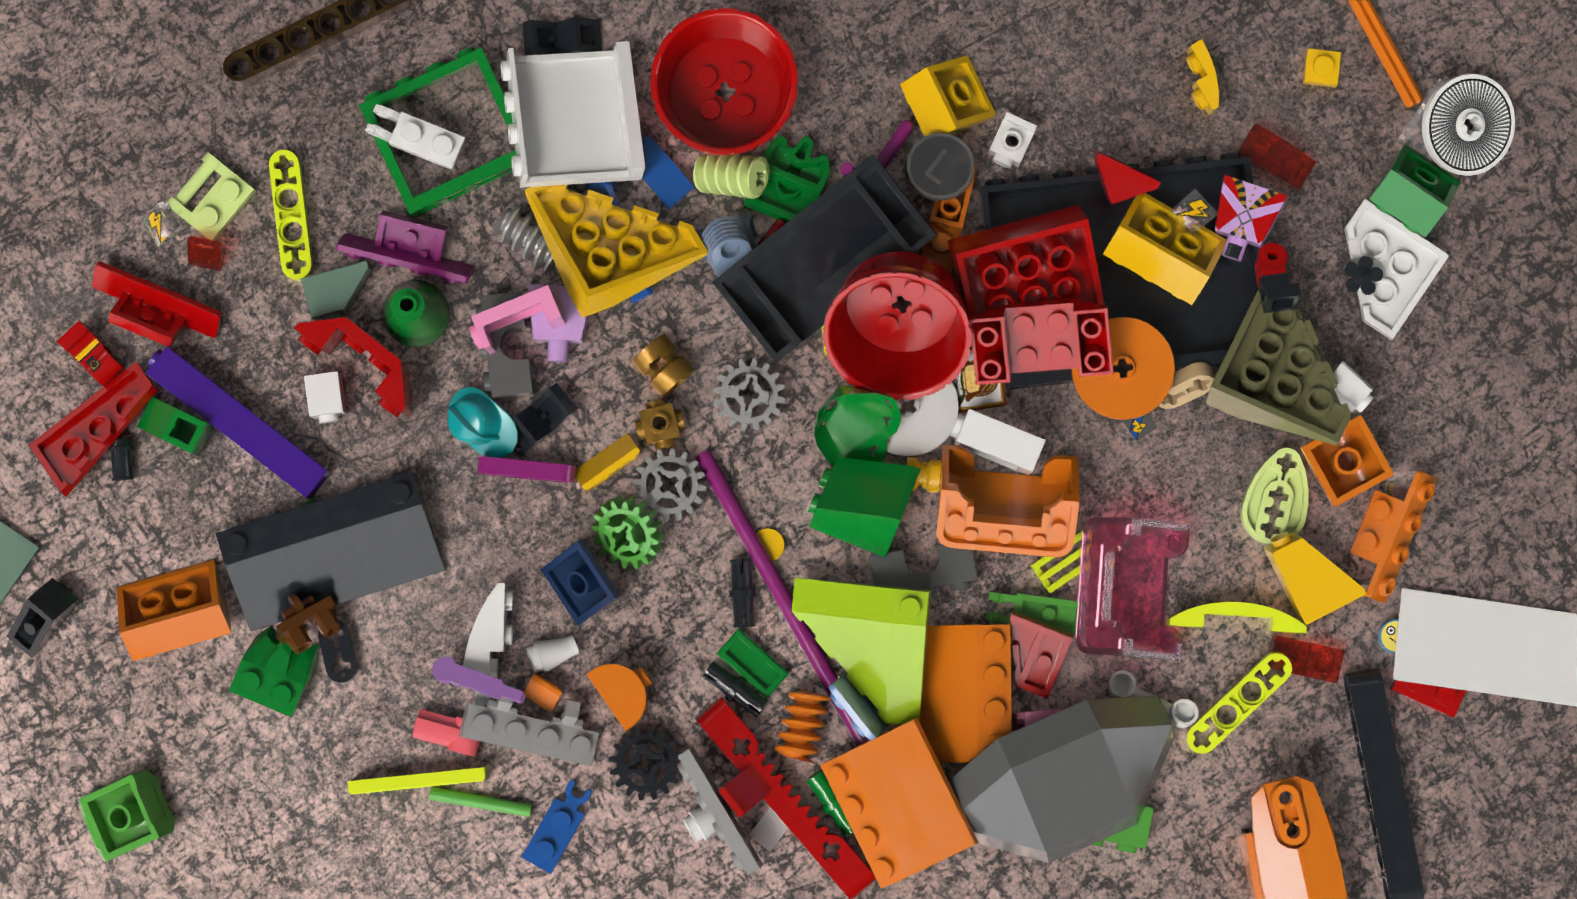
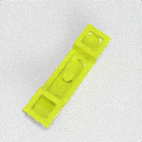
[1166,602,1307,634]

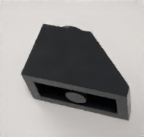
[6,577,78,658]

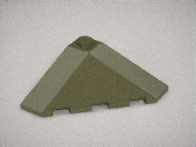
[1206,290,1352,446]

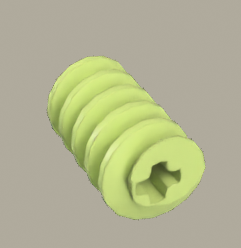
[693,154,770,199]

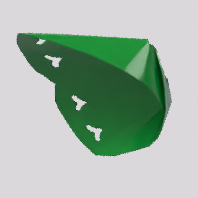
[814,385,901,467]

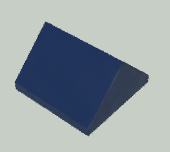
[541,539,622,626]

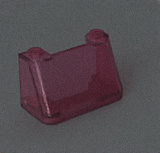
[1076,517,1190,661]

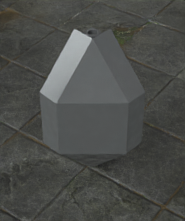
[949,696,1175,863]

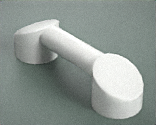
[1107,670,1199,728]

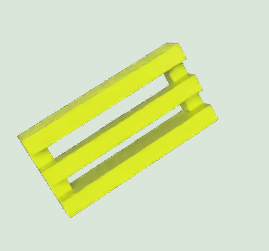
[1030,528,1106,594]

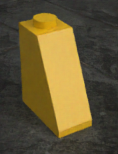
[1264,532,1366,625]

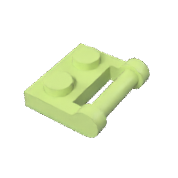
[165,152,256,243]

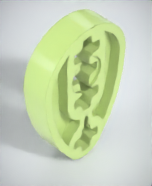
[1240,448,1309,545]

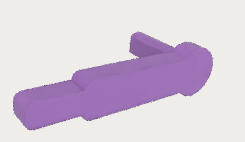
[432,656,526,704]

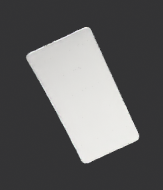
[750,787,808,851]

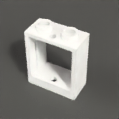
[950,409,1045,475]

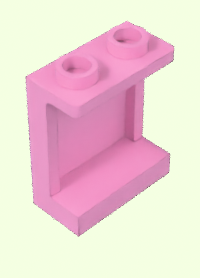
[469,285,566,354]

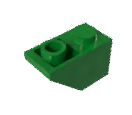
[137,397,213,456]

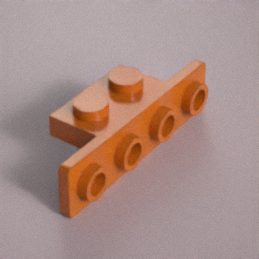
[1350,470,1437,603]

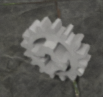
[712,358,786,432]
[632,448,706,522]

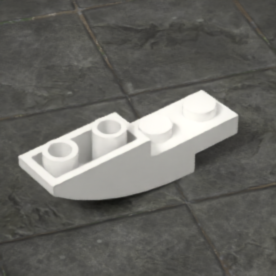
[463,583,514,706]

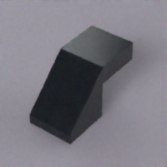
[522,17,602,56]
[512,383,578,458]

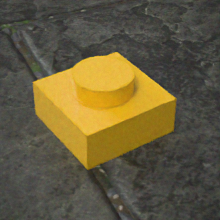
[1302,48,1341,88]

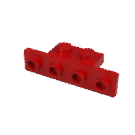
[92,261,222,348]

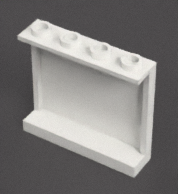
[501,41,645,188]

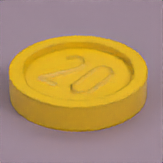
[757,528,785,561]

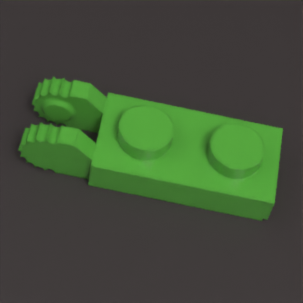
[985,592,1085,636]

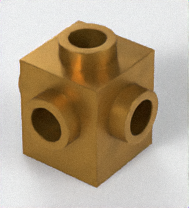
[635,399,686,450]

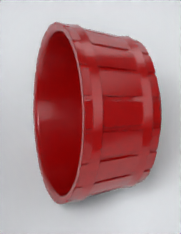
[650,8,798,155]
[823,251,972,400]

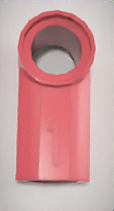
[412,709,481,757]

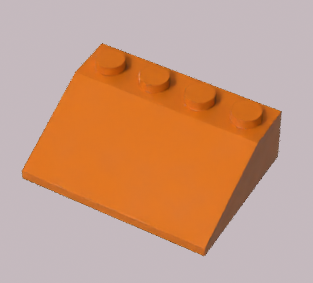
[920,624,1012,763]
[820,718,978,889]

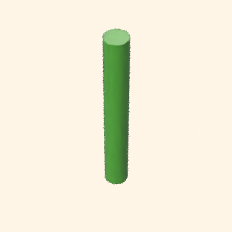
[429,787,532,817]

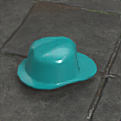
[447,387,518,458]

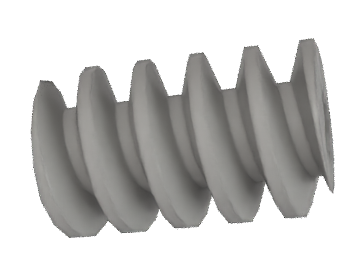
[491,204,555,274]

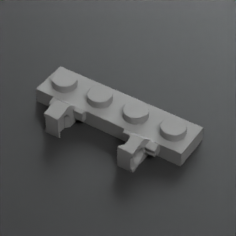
[458,684,599,766]
[677,747,763,875]

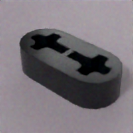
[318,620,358,683]

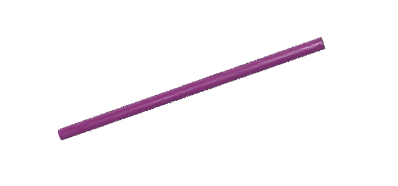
[695,449,869,746]

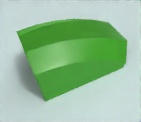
[78,769,175,862]

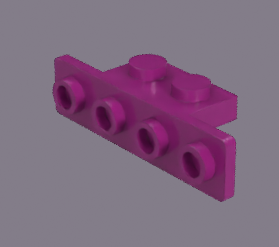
[336,210,474,284]

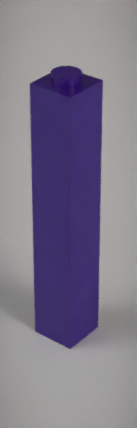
[146,346,331,499]

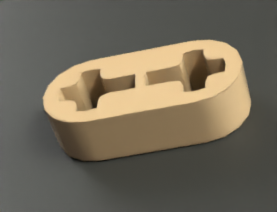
[1159,362,1215,409]

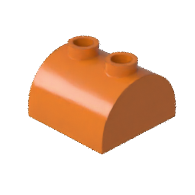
[1300,415,1395,508]
[586,664,653,731]

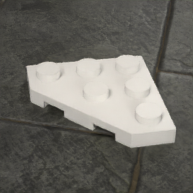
[1344,199,1449,340]

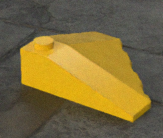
[525,185,708,318]

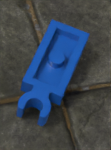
[521,779,592,874]

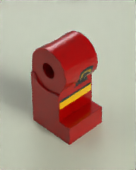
[56,321,124,386]

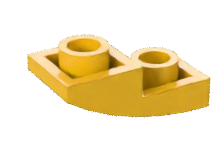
[1186,39,1219,116]

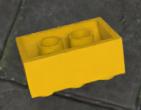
[1103,193,1227,305]

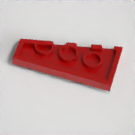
[29,362,158,497]

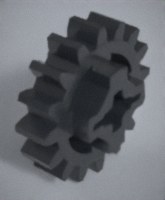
[609,726,682,801]

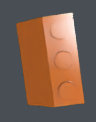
[116,560,231,661]

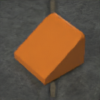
[524,674,565,712]

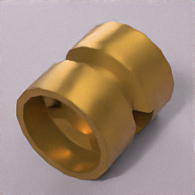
[631,334,695,398]

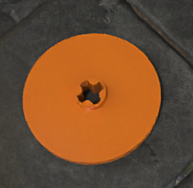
[1072,317,1175,420]

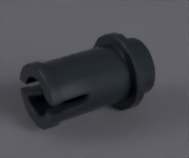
[107,439,134,481]

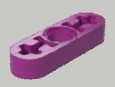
[477,457,576,483]

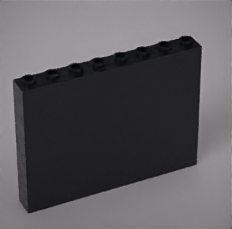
[978,152,1260,390]

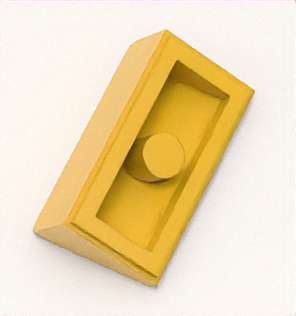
[575,434,641,492]

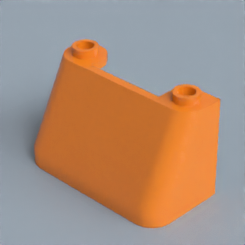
[937,445,1080,557]

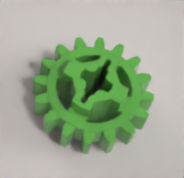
[591,495,665,569]

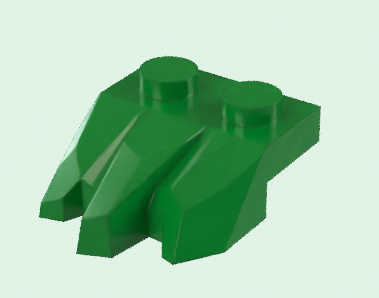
[743,134,831,223]
[228,626,320,717]

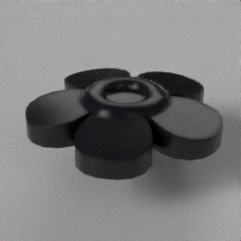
[1344,256,1383,295]

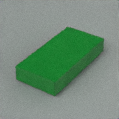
[716,628,789,698]

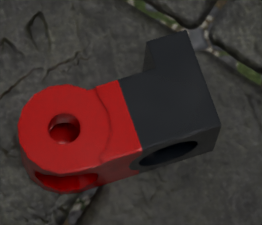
[1255,243,1301,313]

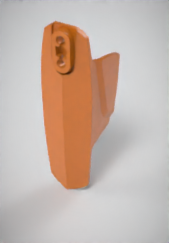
[1239,775,1348,899]

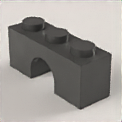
[476,291,535,400]
[869,544,978,595]

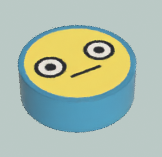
[1377,619,1399,654]

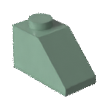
[301,261,372,321]

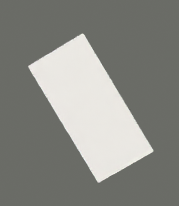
[1393,588,1577,707]

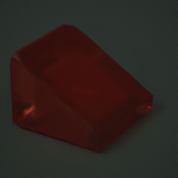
[187,236,227,271]

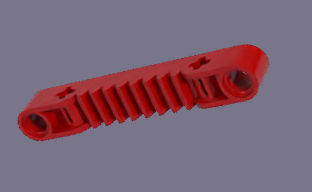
[696,697,876,899]

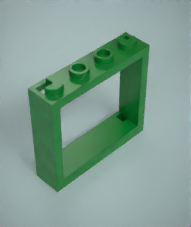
[359,47,516,218]

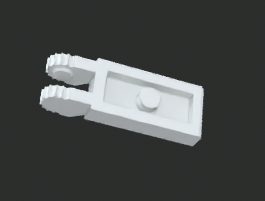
[365,104,466,170]

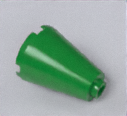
[382,280,450,347]

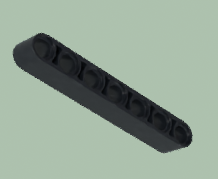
[1343,667,1424,899]

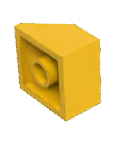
[900,55,996,136]

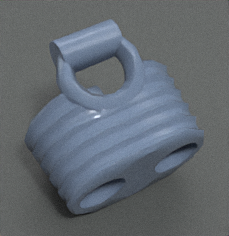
[695,213,757,277]

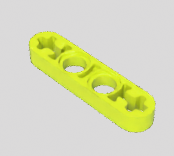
[269,150,314,281]
[1186,651,1292,754]

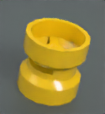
[906,457,941,493]

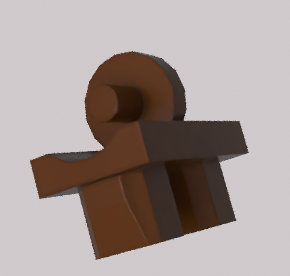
[276,593,340,654]

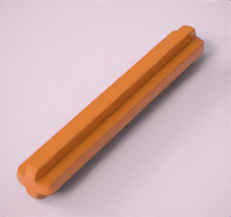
[1348,0,1423,108]

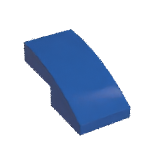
[642,133,694,209]

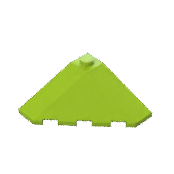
[792,577,931,725]

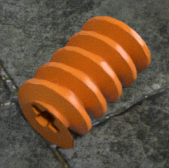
[774,689,831,764]

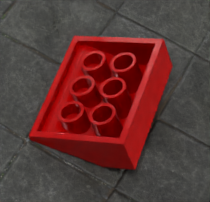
[947,205,1105,318]

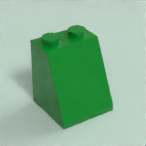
[808,457,921,558]

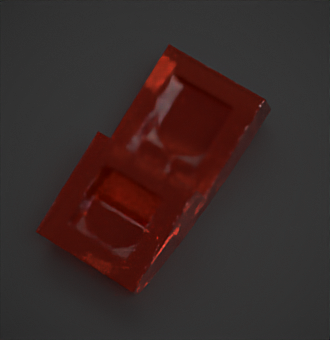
[1237,124,1316,190]
[1268,635,1344,684]

